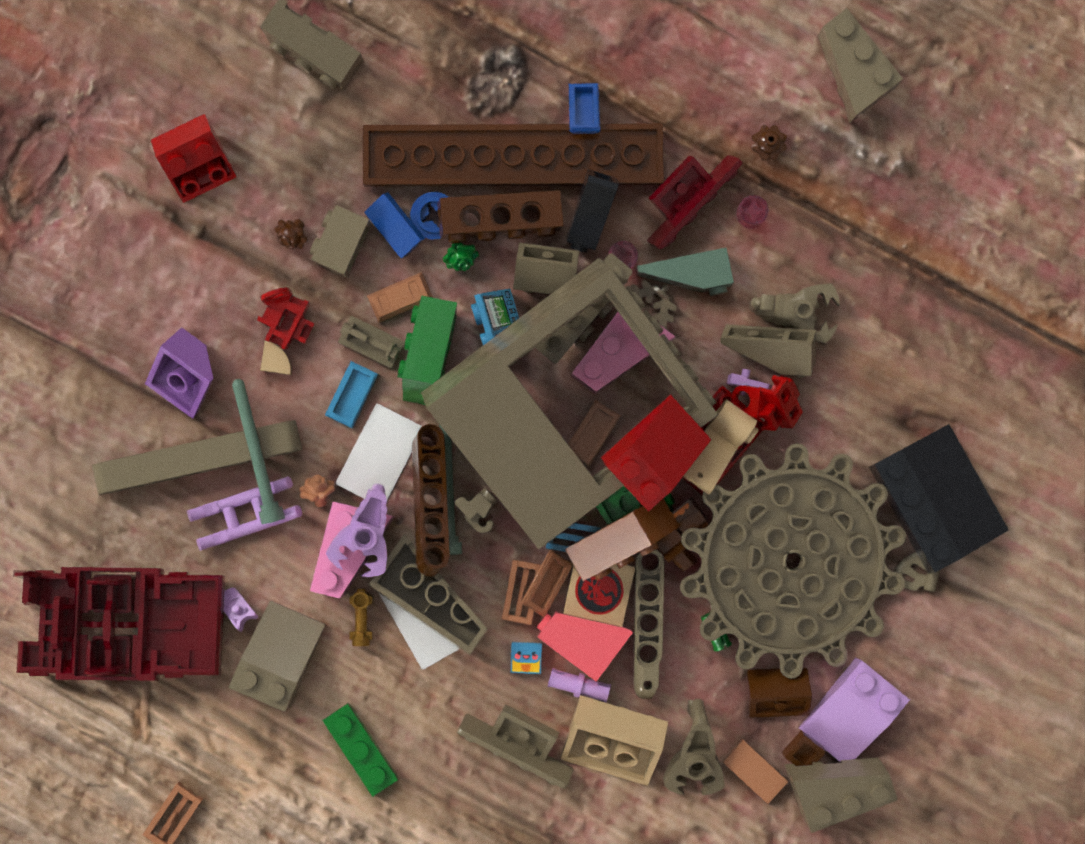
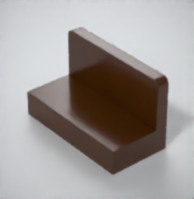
[747,668,812,718]

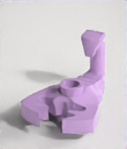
[326,483,387,577]

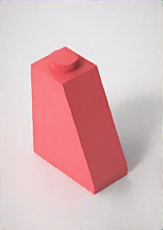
[536,611,633,682]

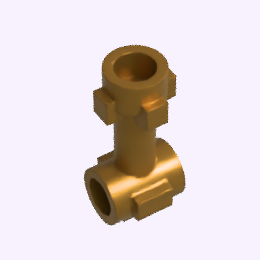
[349,588,374,646]

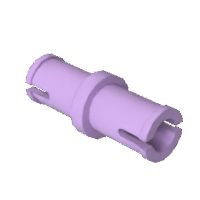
[547,668,611,703]

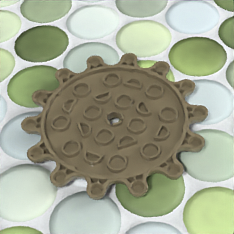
[680,443,906,679]

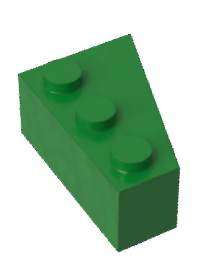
[398,296,457,405]

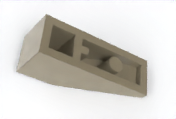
[720,324,816,378]

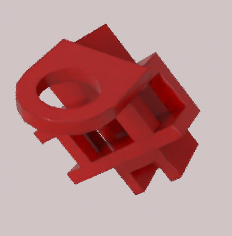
[257,287,315,350]
[731,375,803,431]

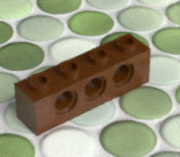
[437,190,564,243]

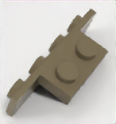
[535,253,633,364]
[457,704,573,789]

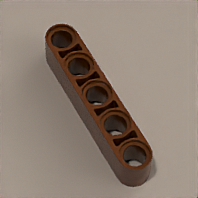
[412,424,450,577]

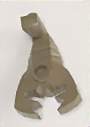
[749,283,840,344]
[663,699,725,795]

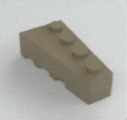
[369,534,488,656]

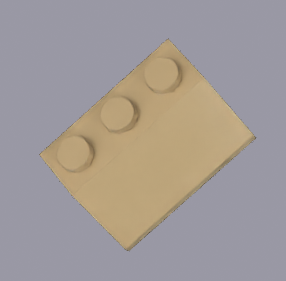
[560,695,668,786]

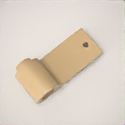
[683,399,758,495]

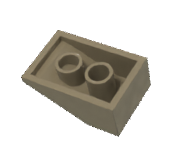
[228,601,326,712]

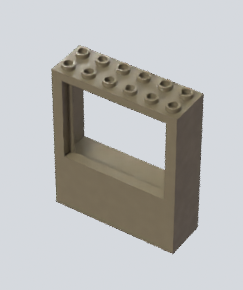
[421,258,718,549]

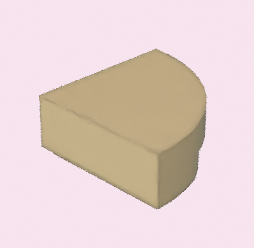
[260,341,292,375]

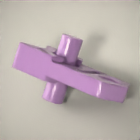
[726,369,772,396]
[224,587,258,632]

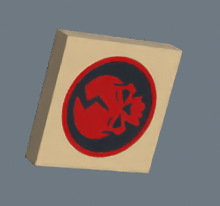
[563,564,635,627]

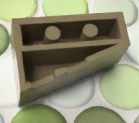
[260,0,364,90]
[818,8,903,123]
[784,758,898,833]

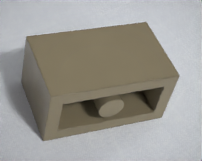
[310,205,372,278]
[513,242,579,294]

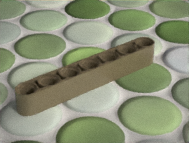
[92,420,302,495]

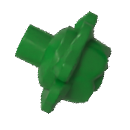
[442,243,479,271]

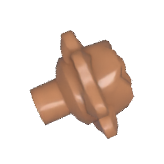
[299,474,335,507]

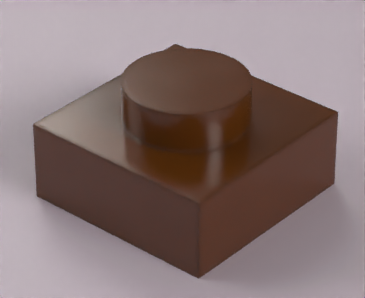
[782,730,826,766]

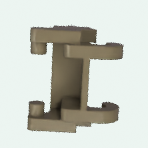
[455,488,498,533]

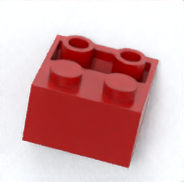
[151,114,237,203]

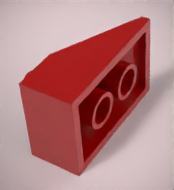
[601,395,712,512]

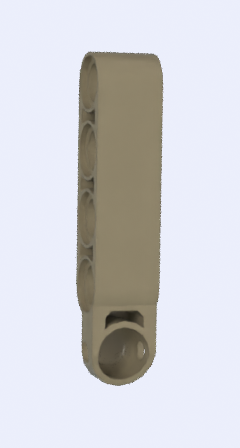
[633,550,664,699]

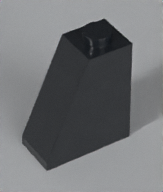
[566,169,619,253]

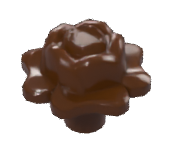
[752,125,787,160]
[274,219,308,249]

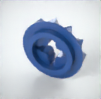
[410,192,449,240]

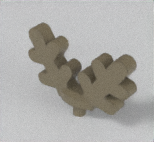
[630,280,677,329]

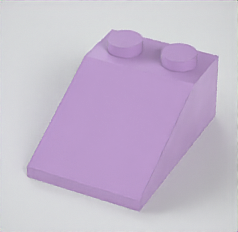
[799,657,910,763]

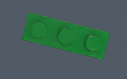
[322,702,399,797]

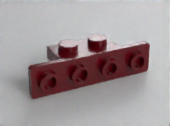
[647,155,743,250]

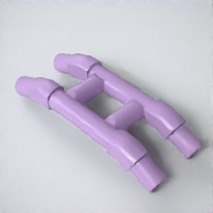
[187,476,302,551]

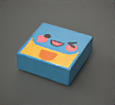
[510,642,542,674]

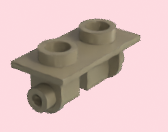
[338,316,405,369]

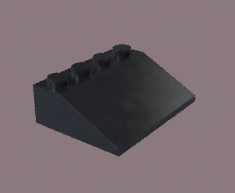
[869,424,1009,573]

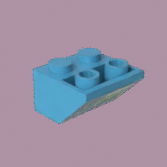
[471,289,519,345]

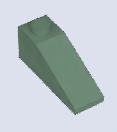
[636,248,734,296]

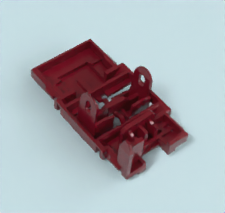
[13,567,225,681]

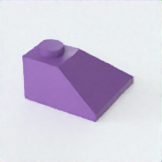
[145,328,214,419]

